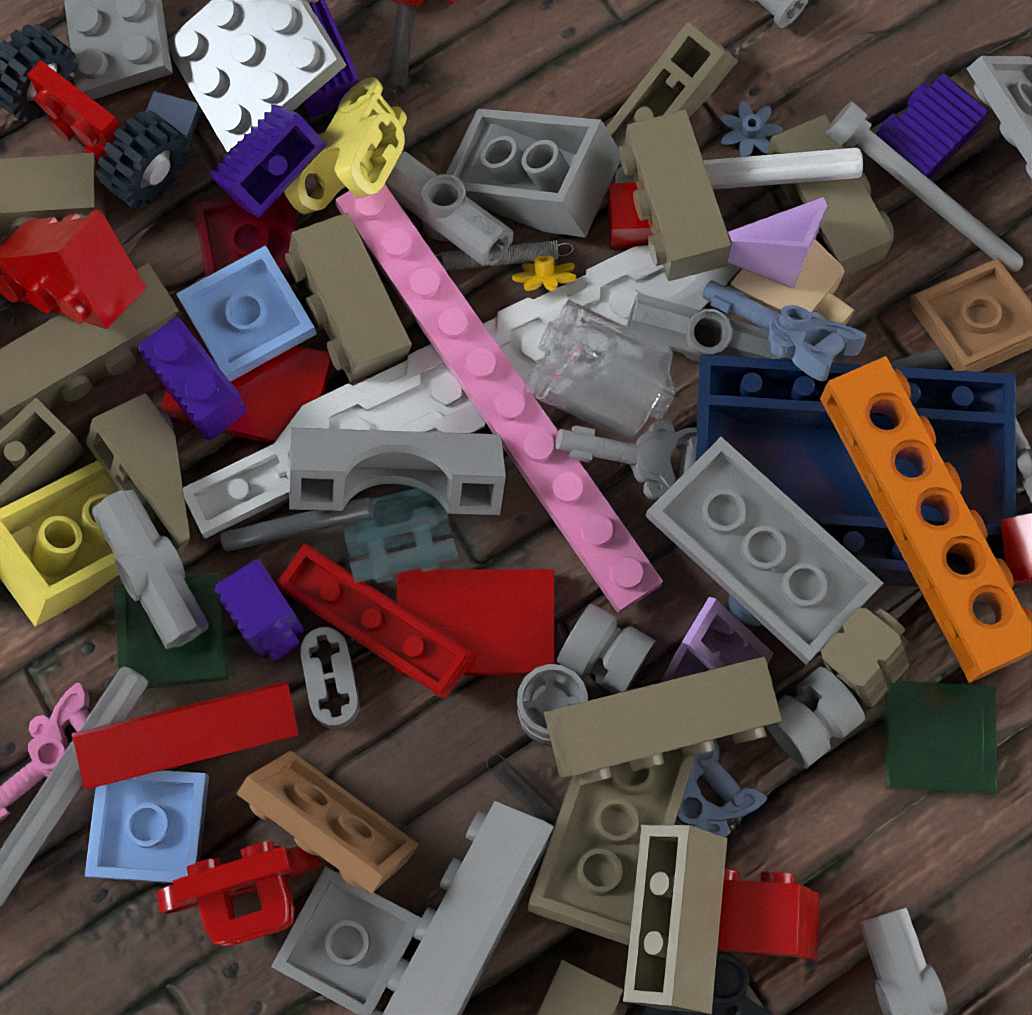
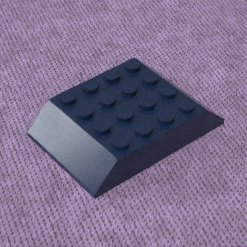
[690,355,1016,587]

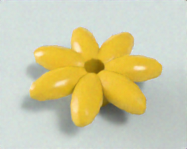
[512,255,576,292]

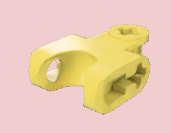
[284,77,407,214]

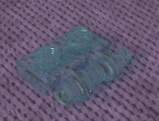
[343,488,458,583]

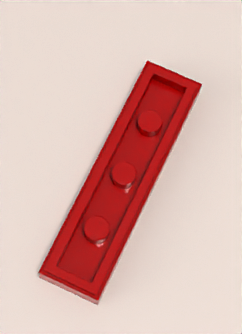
[276,543,475,701]
[72,681,299,790]

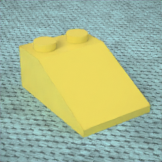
[0,460,119,627]

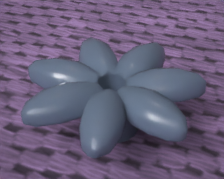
[720,101,783,157]

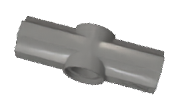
[385,151,513,267]
[625,293,781,362]
[92,489,209,649]
[859,908,947,1015]

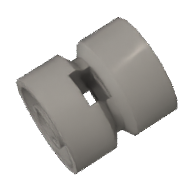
[557,603,656,695]
[517,664,588,745]
[765,667,865,769]

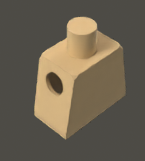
[730,239,855,325]

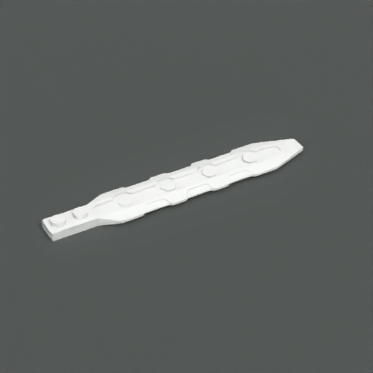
[183,245,742,539]

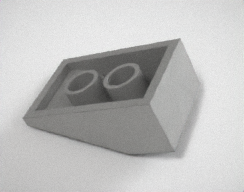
[446,108,620,238]

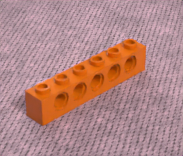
[820,356,1032,683]

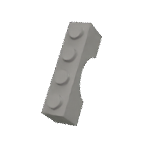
[289,427,506,515]

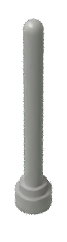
[825,101,1023,272]

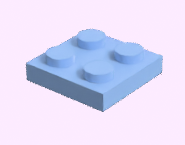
[176,245,316,382]
[85,770,209,883]

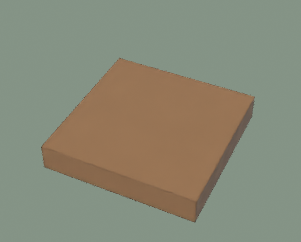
[909,258,1032,372]

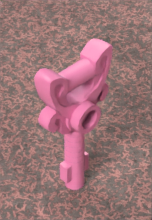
[0,683,90,822]

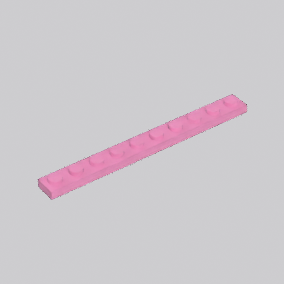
[336,184,663,614]

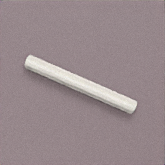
[615,148,863,189]

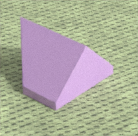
[728,197,828,288]
[660,597,774,683]

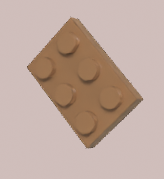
[237,750,419,894]

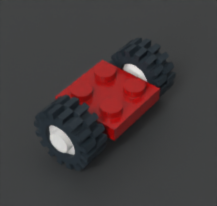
[0,24,189,209]

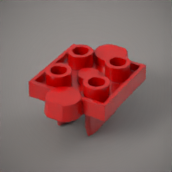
[157,841,324,947]

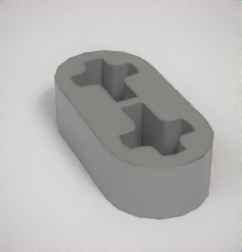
[301,627,360,729]

